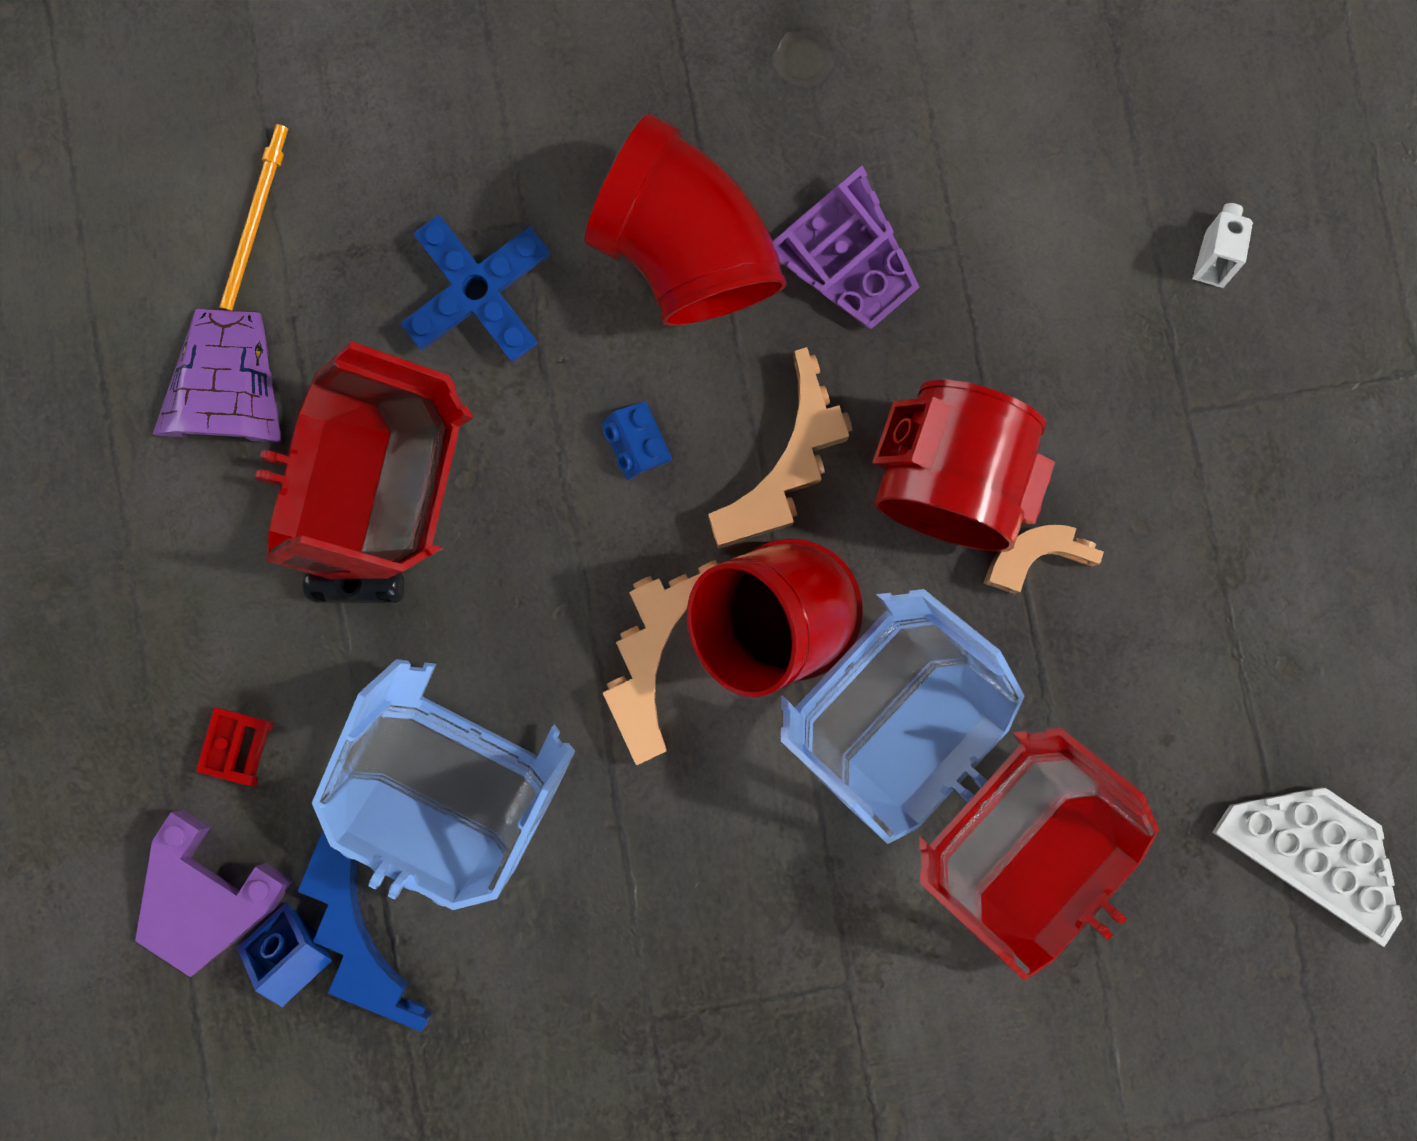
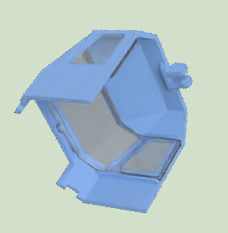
[781,589,1025,844]
[312,659,575,910]

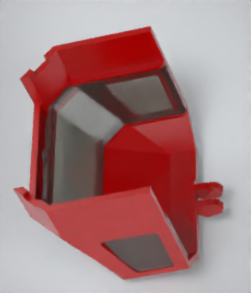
[255,341,474,580]

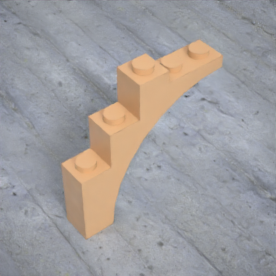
[708,347,852,548]
[603,560,724,765]

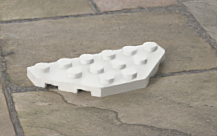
[1212,787,1402,947]

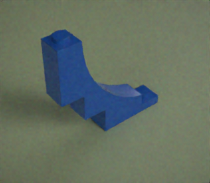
[297,831,432,1032]

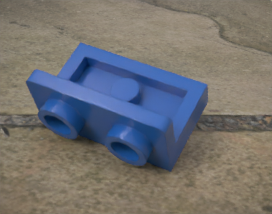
[602,401,673,480]

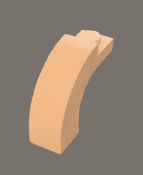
[983,525,1104,594]

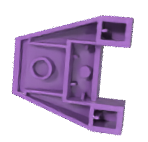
[135,809,293,977]

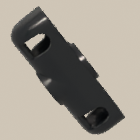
[303,573,404,603]

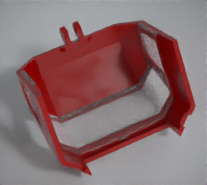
[919,728,1160,981]

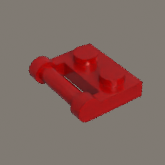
[196,707,274,787]

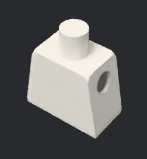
[1192,203,1253,288]

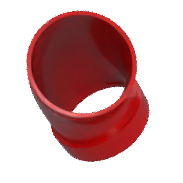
[584,113,787,326]
[687,539,863,697]

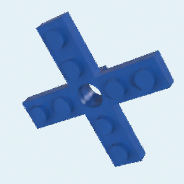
[400,215,551,363]

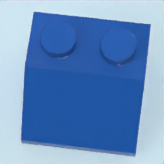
[237,902,332,1007]

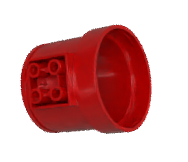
[872,380,1055,552]

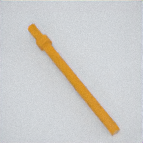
[219,124,288,311]

